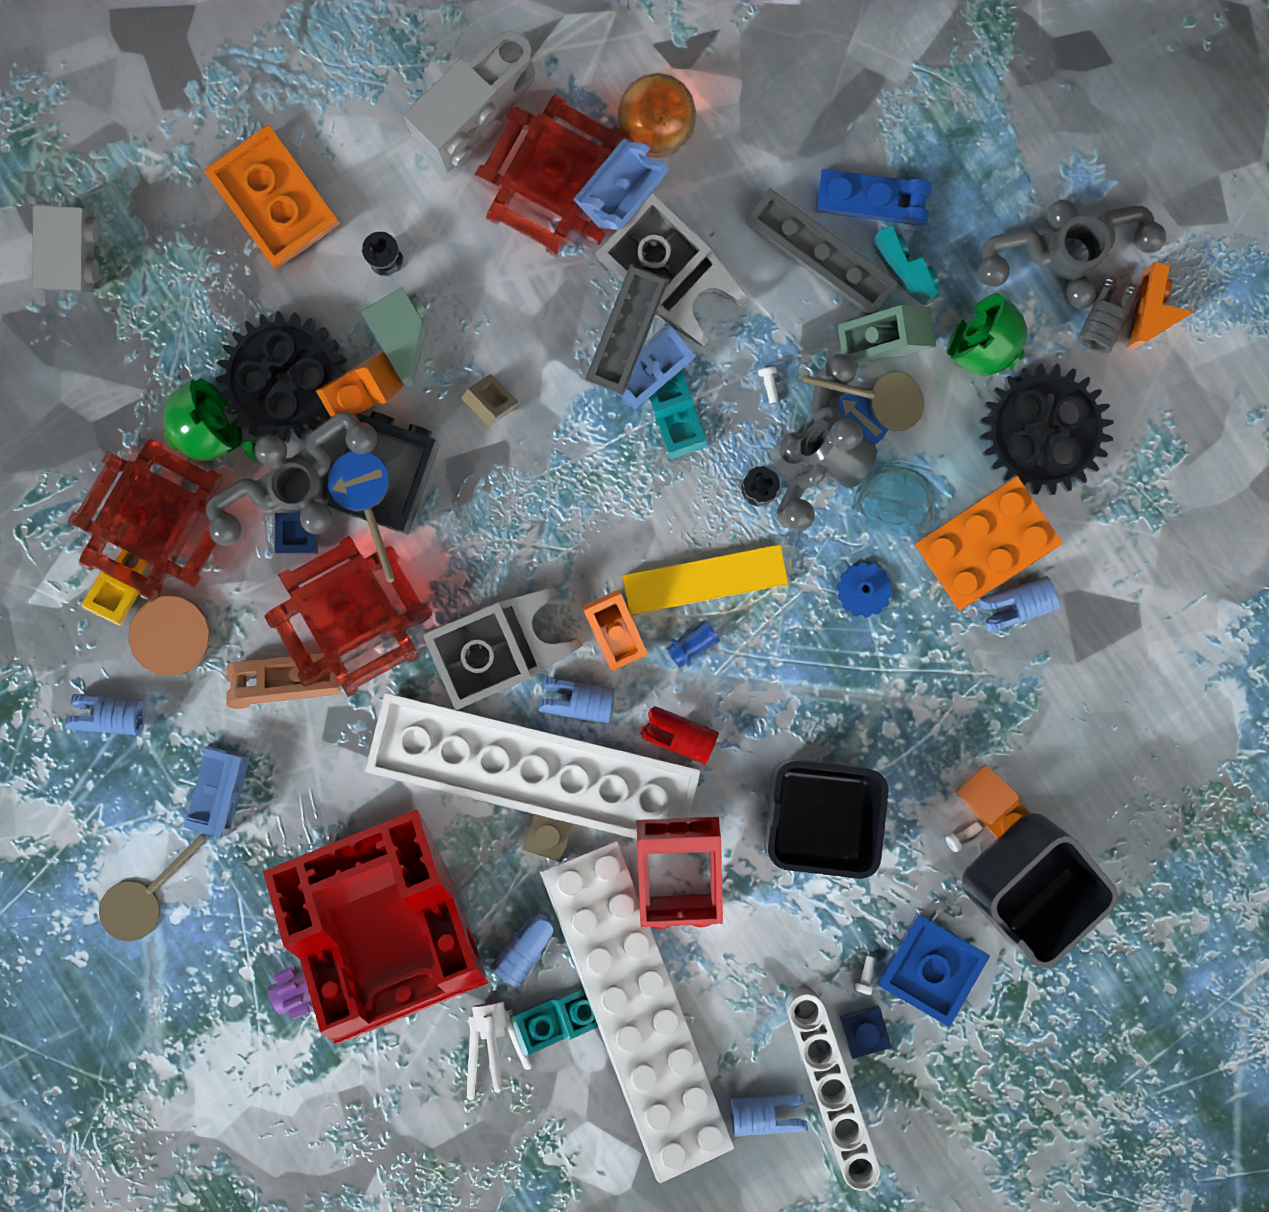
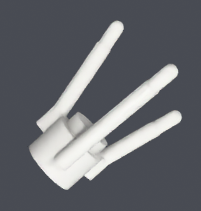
[467,1001,532,1100]

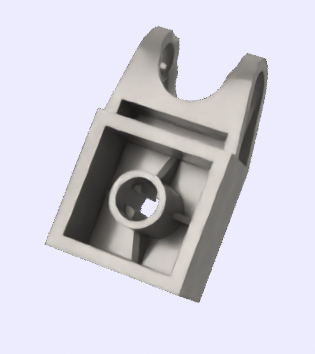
[403,31,535,173]
[596,193,748,347]
[423,586,582,711]

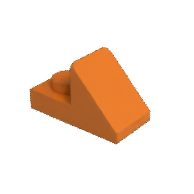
[1127,262,1193,350]
[316,351,403,417]
[581,589,648,671]
[955,765,1030,839]

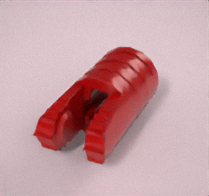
[640,706,719,765]

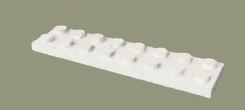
[365,693,701,839]
[540,841,734,1183]

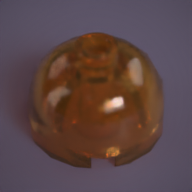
[617,72,697,158]

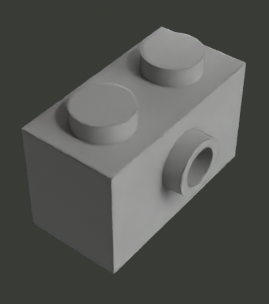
[32,205,100,292]

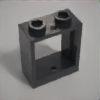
[326,411,440,535]

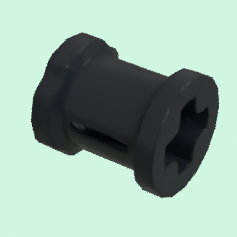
[362,231,403,277]
[741,466,780,507]

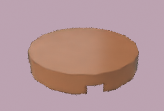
[128,596,212,676]

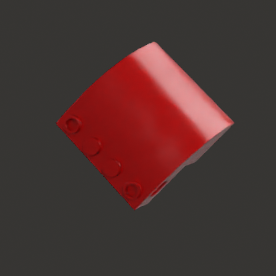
[263,809,489,1045]

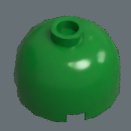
[946,293,1028,377]
[163,378,242,461]

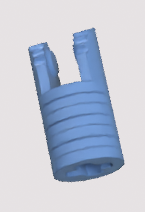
[979,576,1059,632]
[537,677,615,724]
[64,694,146,736]
[490,911,554,988]
[731,1093,808,1137]

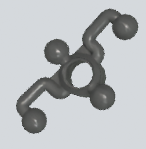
[978,200,1166,309]
[776,354,877,531]
[206,412,378,546]

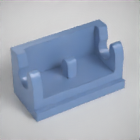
[573,139,671,230]
[621,325,697,409]
[184,745,250,838]

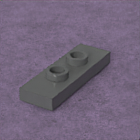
[585,264,669,396]

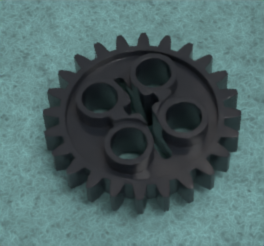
[215,311,347,444]
[979,364,1114,495]

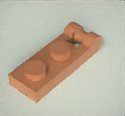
[226,651,341,709]

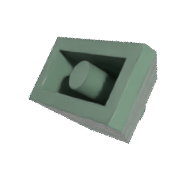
[360,287,428,387]
[837,305,936,363]

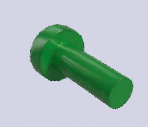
[242,440,257,460]

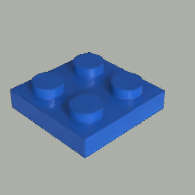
[877,913,990,1027]

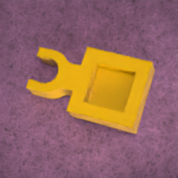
[81,549,148,626]

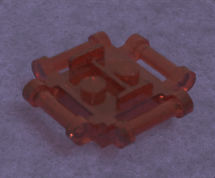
[474,94,626,257]
[67,438,231,602]
[264,536,432,697]

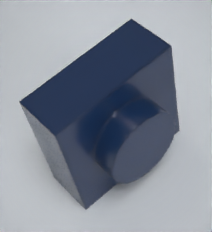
[275,513,318,554]
[839,1006,892,1059]

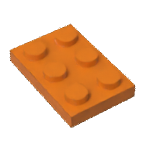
[203,124,341,270]
[914,476,1063,611]

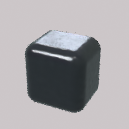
[764,759,889,879]
[961,813,1118,968]

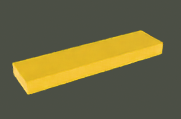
[622,545,788,615]

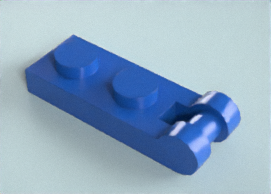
[815,169,932,225]

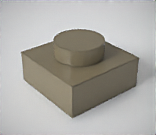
[461,374,518,427]
[522,814,574,862]

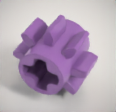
[268,965,313,1020]

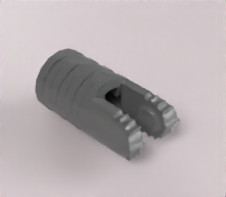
[1077,275,1142,353]

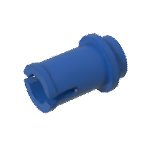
[666,620,720,668]

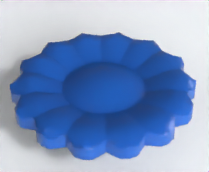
[837,562,893,618]

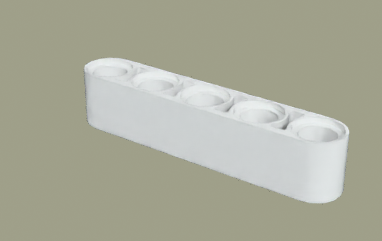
[785,987,880,1191]

